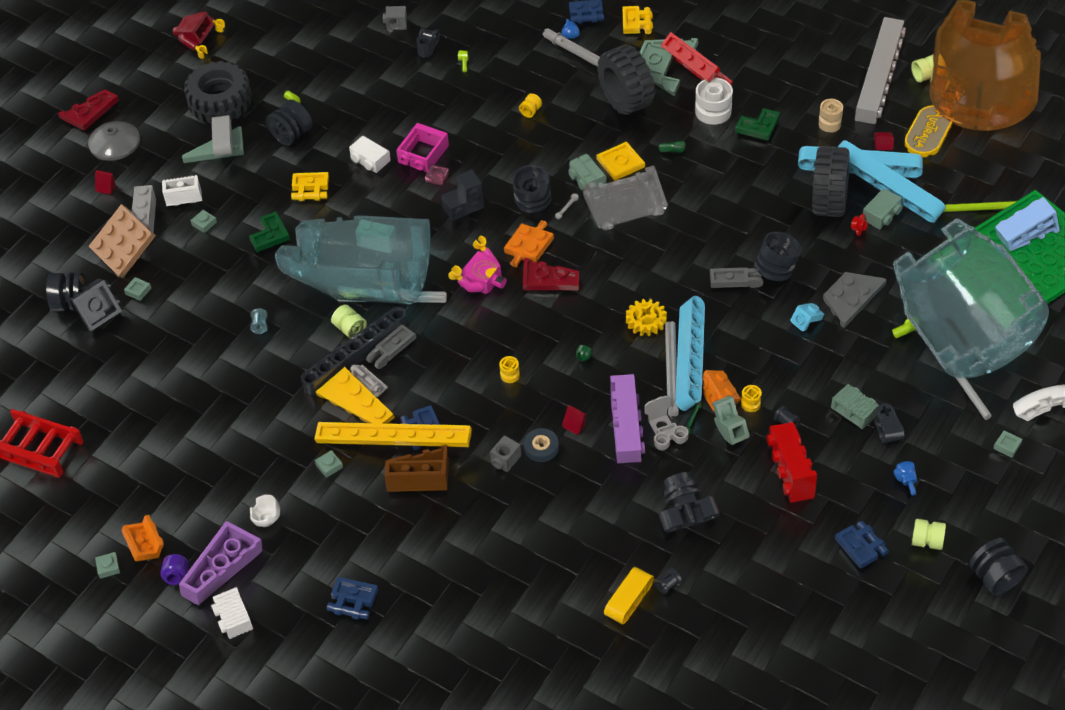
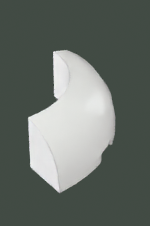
[1013,385,1065,421]

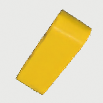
[604,567,654,624]

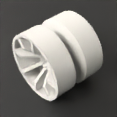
[695,78,733,124]

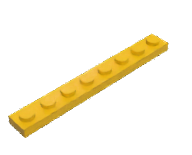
[315,422,472,447]

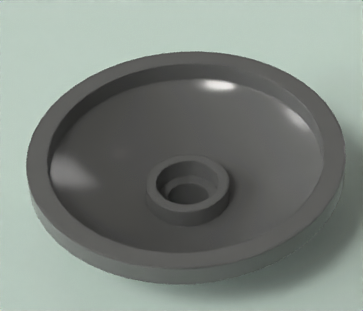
[88,121,140,161]

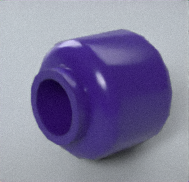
[161,554,189,585]

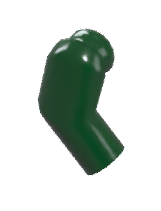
[659,141,686,153]

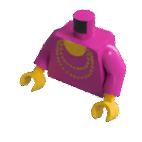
[449,236,506,293]

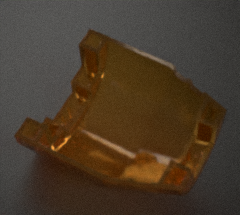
[930,0,1041,131]

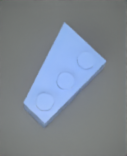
[995,197,1060,251]

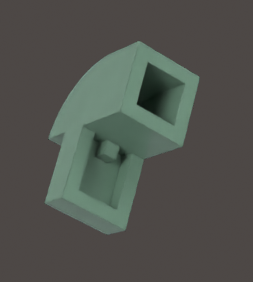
[712,395,750,445]

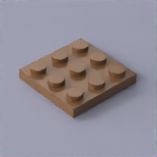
[89,204,156,278]

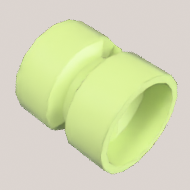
[911,54,944,82]
[331,305,367,339]
[912,519,946,550]

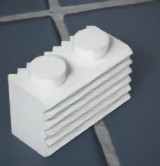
[349,136,391,173]
[162,175,202,206]
[211,587,253,639]

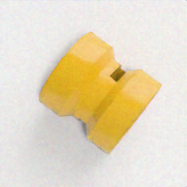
[519,94,542,118]
[499,356,520,383]
[741,385,762,412]

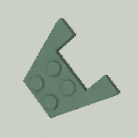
[640,38,698,96]

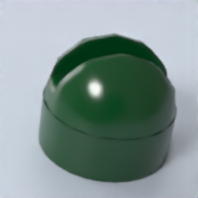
[576,345,593,361]

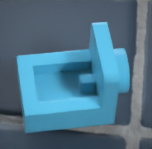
[790,303,824,331]

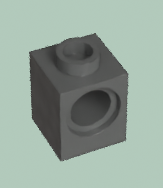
[383,6,407,30]
[490,436,521,472]

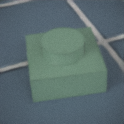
[191,210,217,233]
[124,277,151,301]
[994,431,1022,458]
[315,450,343,478]
[95,552,120,578]

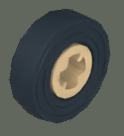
[523,428,559,462]

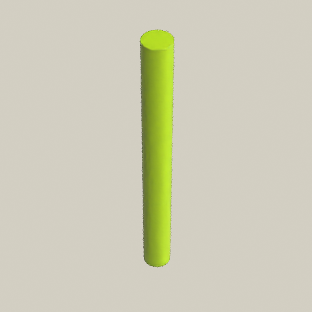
[943,201,1016,212]

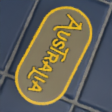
[905,106,953,157]

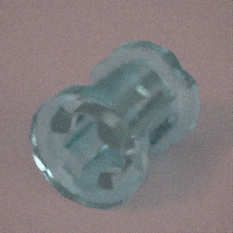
[250,309,267,334]

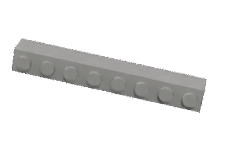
[855,17,906,124]

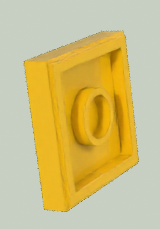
[597,142,645,181]

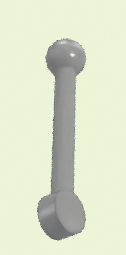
[555,194,578,219]

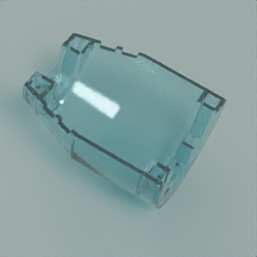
[275,216,430,304]
[893,218,1049,378]

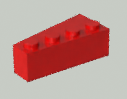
[767,422,817,503]

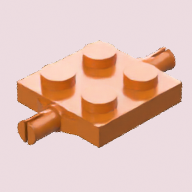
[504,220,554,267]

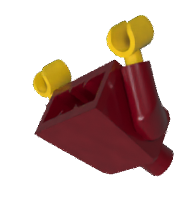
[173,11,225,59]

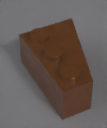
[385,444,449,492]

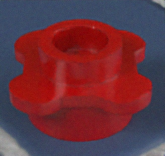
[851,214,868,236]

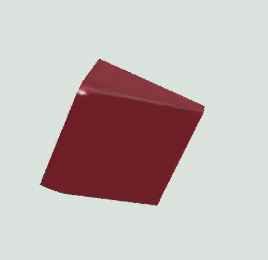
[874,132,894,150]
[95,170,116,194]
[562,405,586,435]

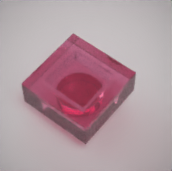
[425,165,448,186]

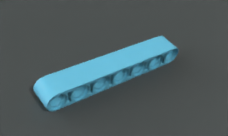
[838,140,946,223]
[798,146,923,178]
[675,296,705,411]

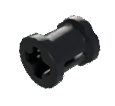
[773,406,800,427]
[654,568,682,595]

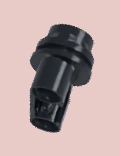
[659,472,721,532]

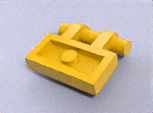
[623,6,653,34]
[291,172,329,201]

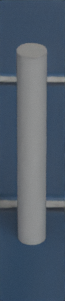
[954,371,992,420]

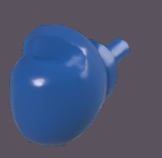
[561,19,580,39]
[894,461,917,496]

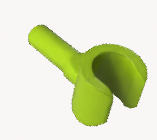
[458,50,469,72]

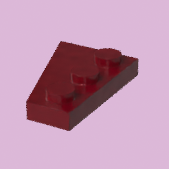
[58,90,119,131]
[523,257,579,290]

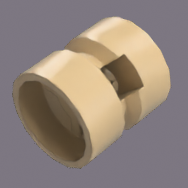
[819,99,843,132]

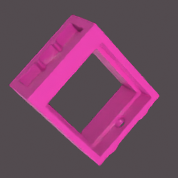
[397,123,449,173]

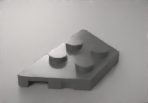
[823,272,886,328]

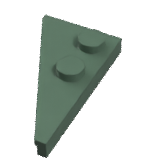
[182,127,244,163]

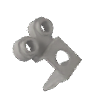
[645,396,688,450]

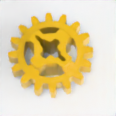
[626,299,667,336]

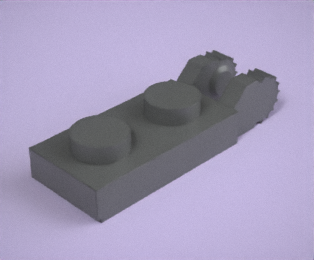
[710,268,763,288]
[366,324,416,369]

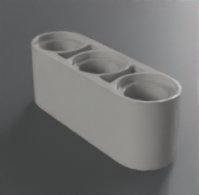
[212,115,233,157]

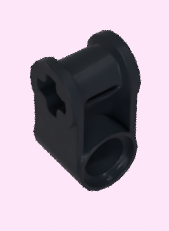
[417,27,439,58]
[874,404,904,443]

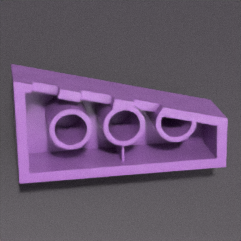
[610,374,645,463]
[179,521,262,605]

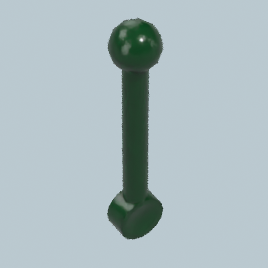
[686,402,702,435]

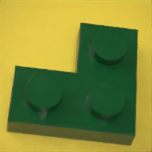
[735,108,780,141]
[249,212,290,252]

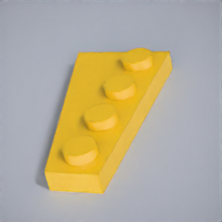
[316,367,395,424]

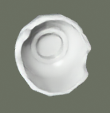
[250,494,280,527]

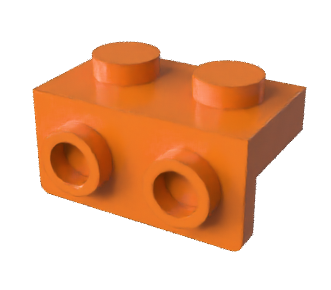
[702,370,741,411]
[122,515,164,561]

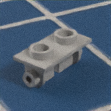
[350,365,388,398]

